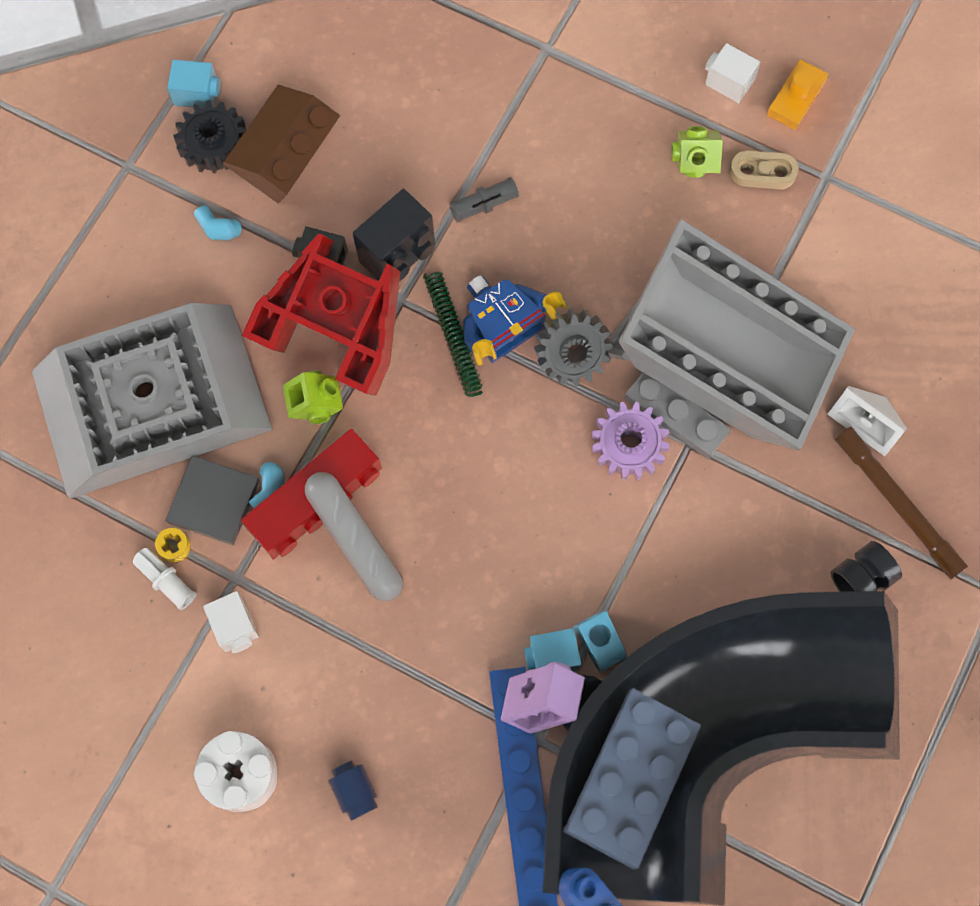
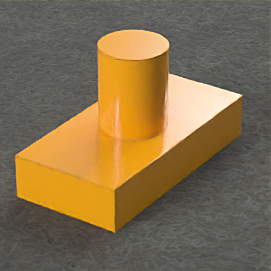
[767,59,829,131]

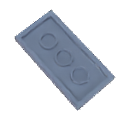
[564,688,701,869]

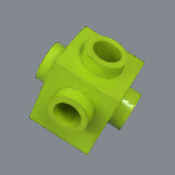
[671,126,723,178]
[283,371,343,424]

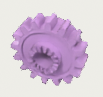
[592,402,670,481]

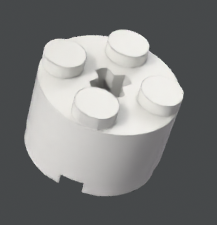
[194,731,278,812]

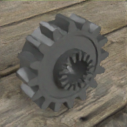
[534,308,613,386]

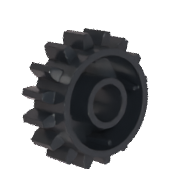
[173,101,246,173]

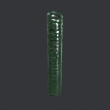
[423,272,483,397]

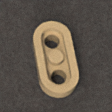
[729,150,799,189]

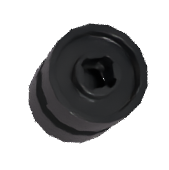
[830,541,902,592]

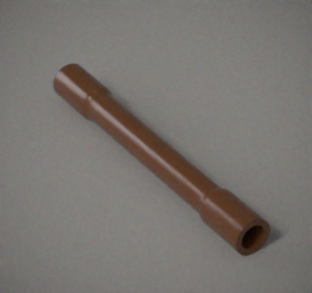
[835,426,968,580]

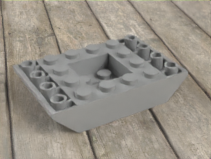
[32,303,273,499]

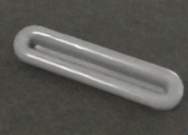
[305,472,403,601]

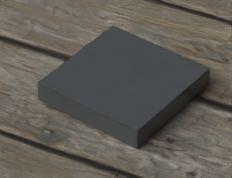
[165,456,260,546]

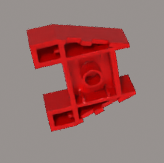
[242,233,400,396]

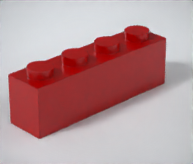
[241,428,382,560]

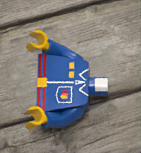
[463,275,568,366]

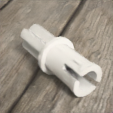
[133,548,197,610]

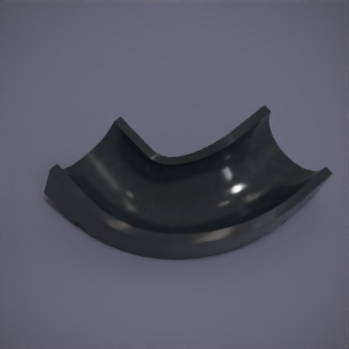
[543,591,900,906]

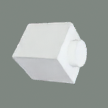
[705,43,760,103]
[203,591,259,653]

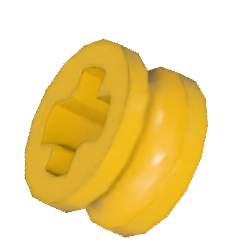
[155,528,191,563]

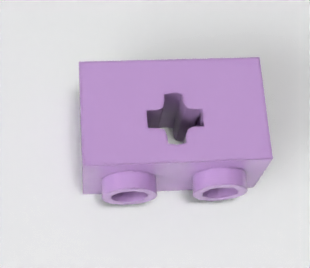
[500,662,584,734]

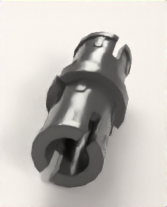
[449,177,519,223]

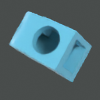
[573,611,627,673]

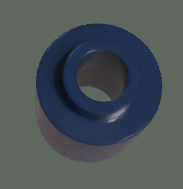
[328,760,378,821]

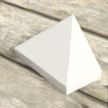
[827,386,907,456]

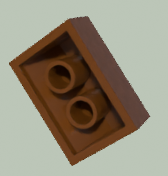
[223,85,341,204]

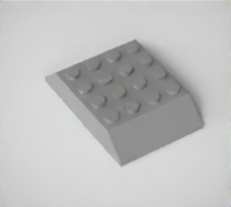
[619,219,855,450]

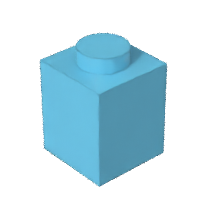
[167,60,221,108]
[524,628,581,672]

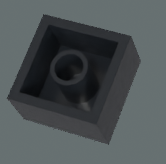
[352,188,435,282]

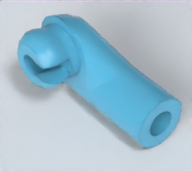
[194,205,242,240]
[248,462,284,508]

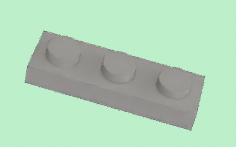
[624,372,731,460]

